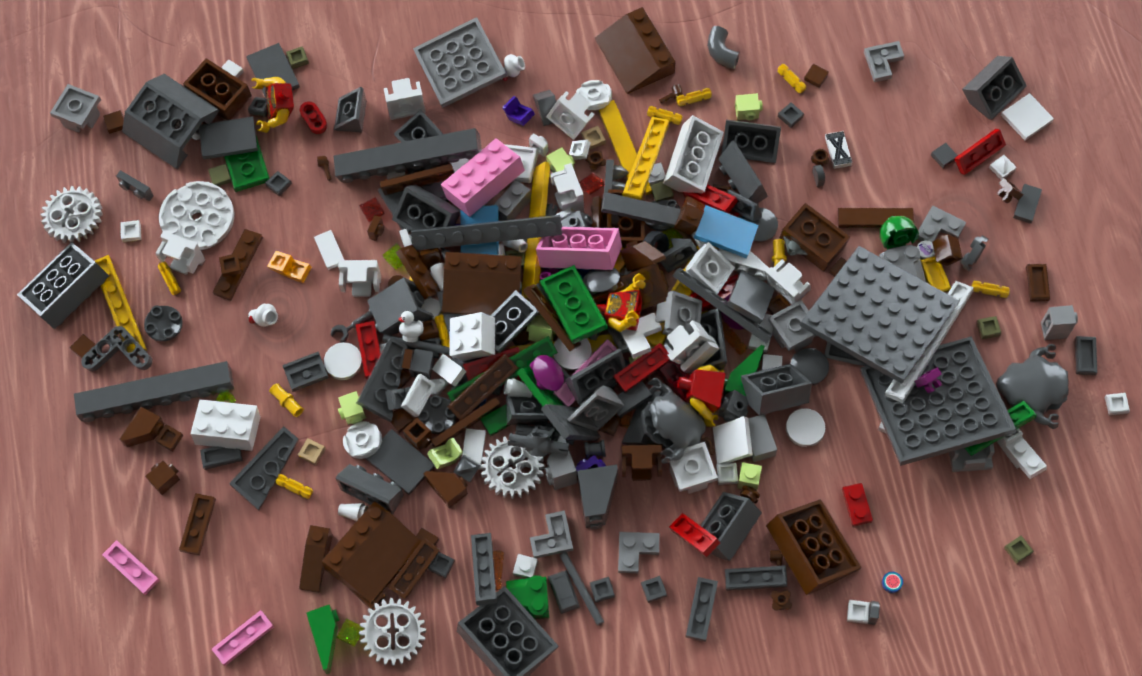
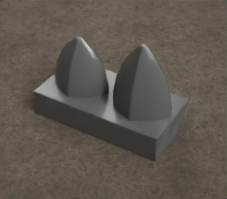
[604,160,629,193]

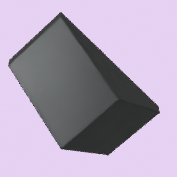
[533,90,556,126]

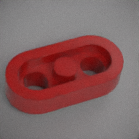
[299,101,327,134]

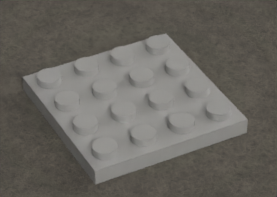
[413,17,507,108]

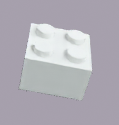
[450,312,495,361]

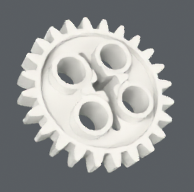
[41,186,103,243]
[480,436,545,499]
[359,598,426,666]

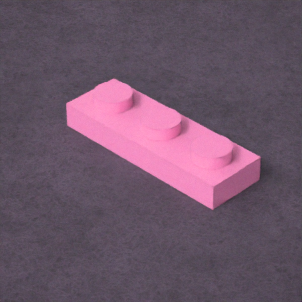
[102,540,160,595]
[212,610,274,666]

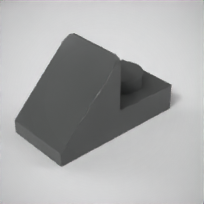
[660,238,698,273]

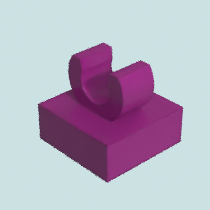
[914,367,942,393]

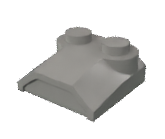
[879,245,926,282]

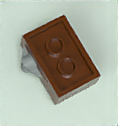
[779,203,850,271]

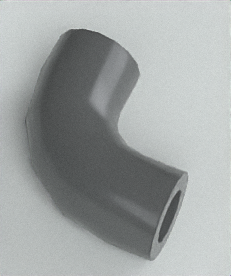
[707,26,740,69]

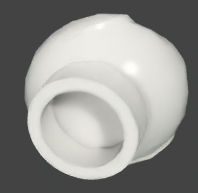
[501,54,525,81]
[248,303,278,327]
[398,311,424,342]

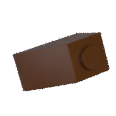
[674,196,704,236]
[620,240,666,271]
[119,407,165,447]
[423,471,468,508]

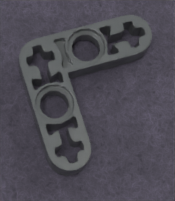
[81,326,152,372]

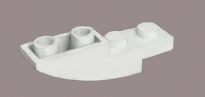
[997,428,1047,479]

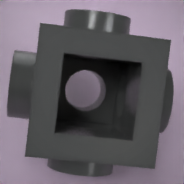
[561,210,593,228]
[718,390,749,422]

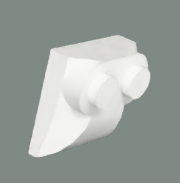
[686,242,735,294]

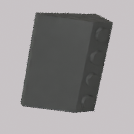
[17,242,109,329]
[456,586,559,676]

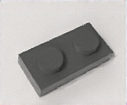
[116,170,154,201]

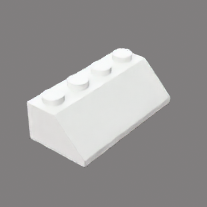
[663,115,724,193]

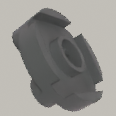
[960,235,989,272]

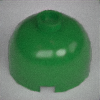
[879,216,919,250]

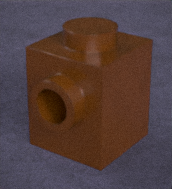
[932,234,963,266]
[403,418,433,451]
[145,461,180,495]

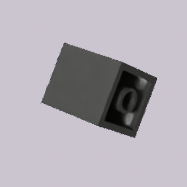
[367,277,434,336]
[577,464,618,530]

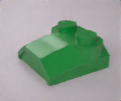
[506,575,549,619]

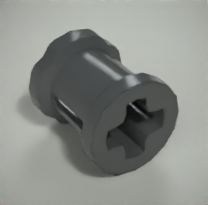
[584,440,606,459]

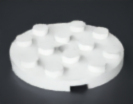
[159,181,234,250]

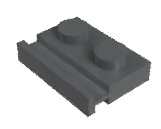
[282,351,329,392]

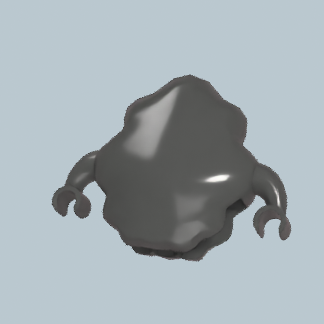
[996,344,1069,429]
[641,378,706,464]

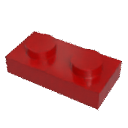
[842,483,873,527]

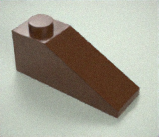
[299,525,333,593]

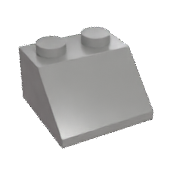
[545,436,577,490]

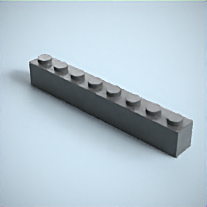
[333,128,482,183]
[74,361,234,422]

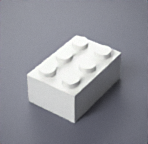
[191,400,261,451]

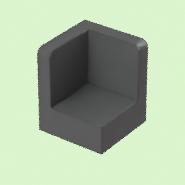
[410,349,435,380]

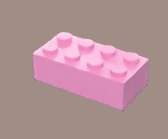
[441,139,525,217]
[536,227,622,270]

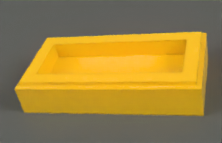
[920,256,951,292]

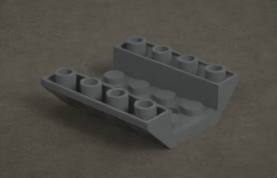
[122,74,220,170]

